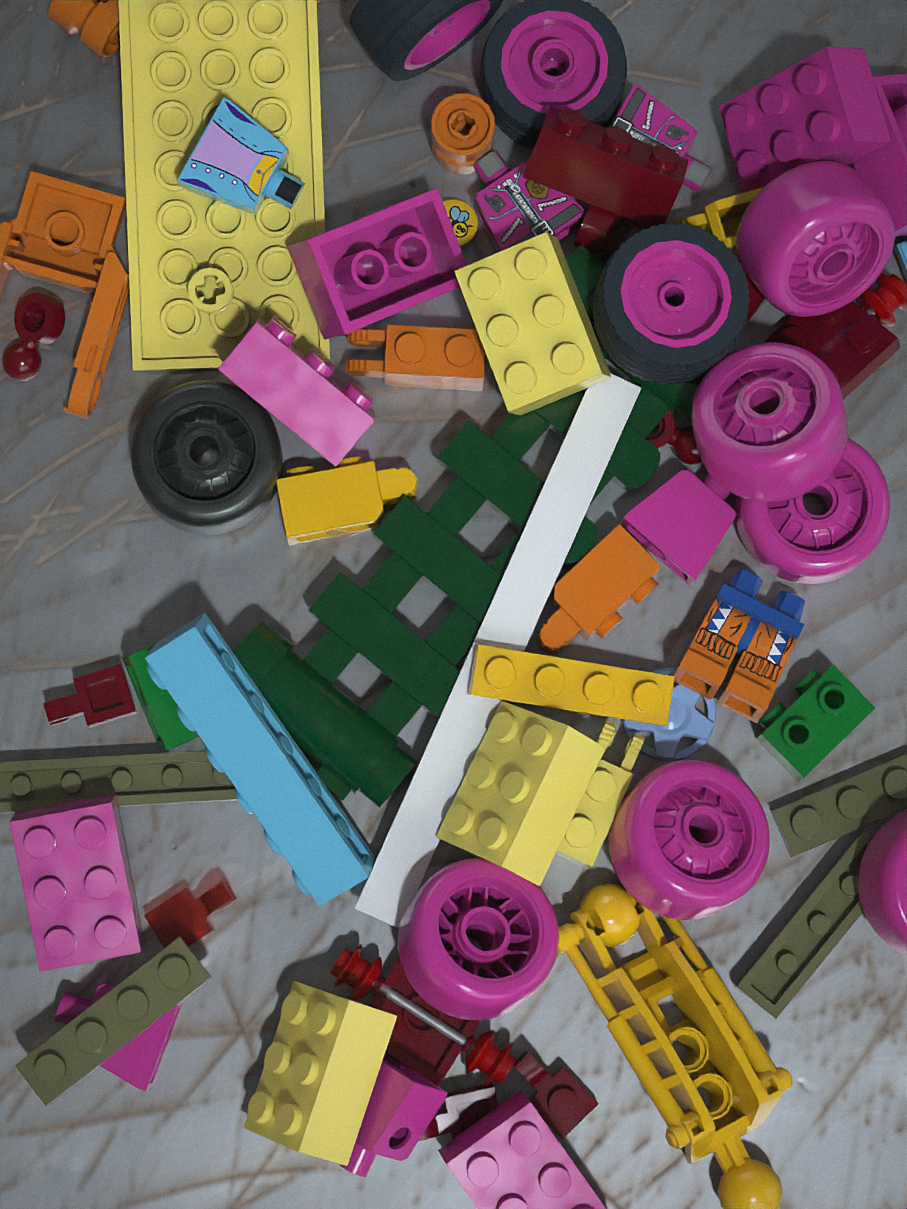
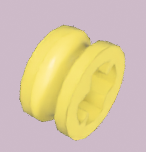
[188,268,234,314]

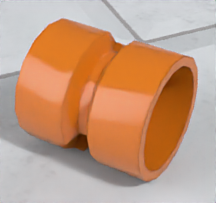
[47,0,120,59]
[431,93,495,174]

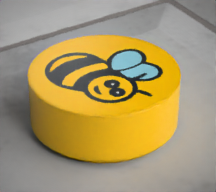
[443,200,478,250]

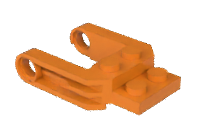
[0,171,130,419]

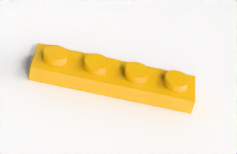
[468,644,675,726]

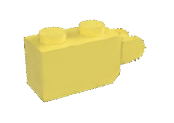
[556,720,645,870]

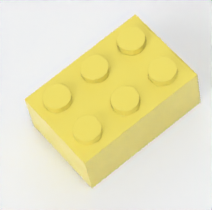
[454,232,612,416]
[436,700,606,886]
[243,981,397,1166]

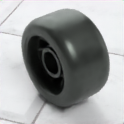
[131,380,283,535]

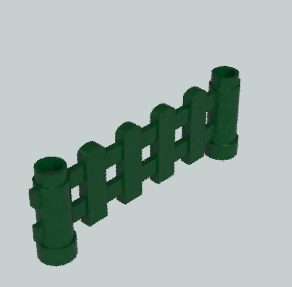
[233,244,705,808]

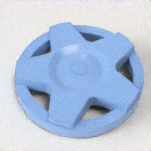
[622,667,716,761]

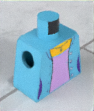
[177,97,305,214]

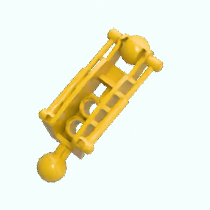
[557,883,793,1209]

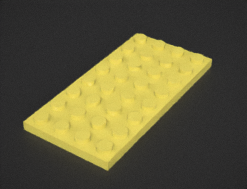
[118,0,331,372]

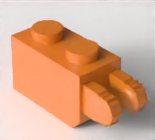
[345,324,485,391]
[537,524,661,655]

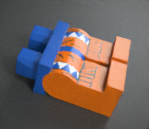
[673,568,805,723]

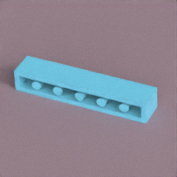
[145,613,376,907]

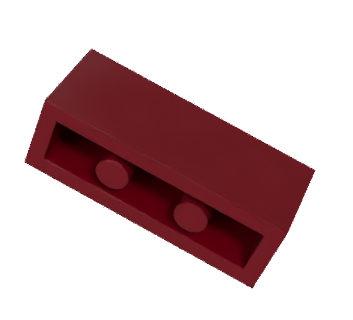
[523,105,689,227]

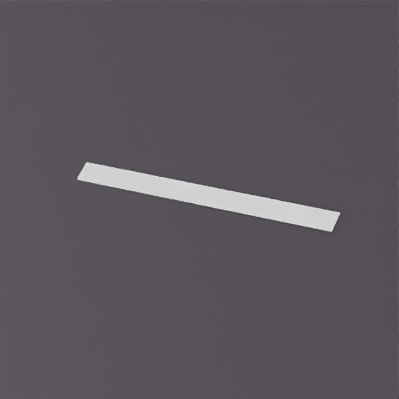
[354,373,641,928]

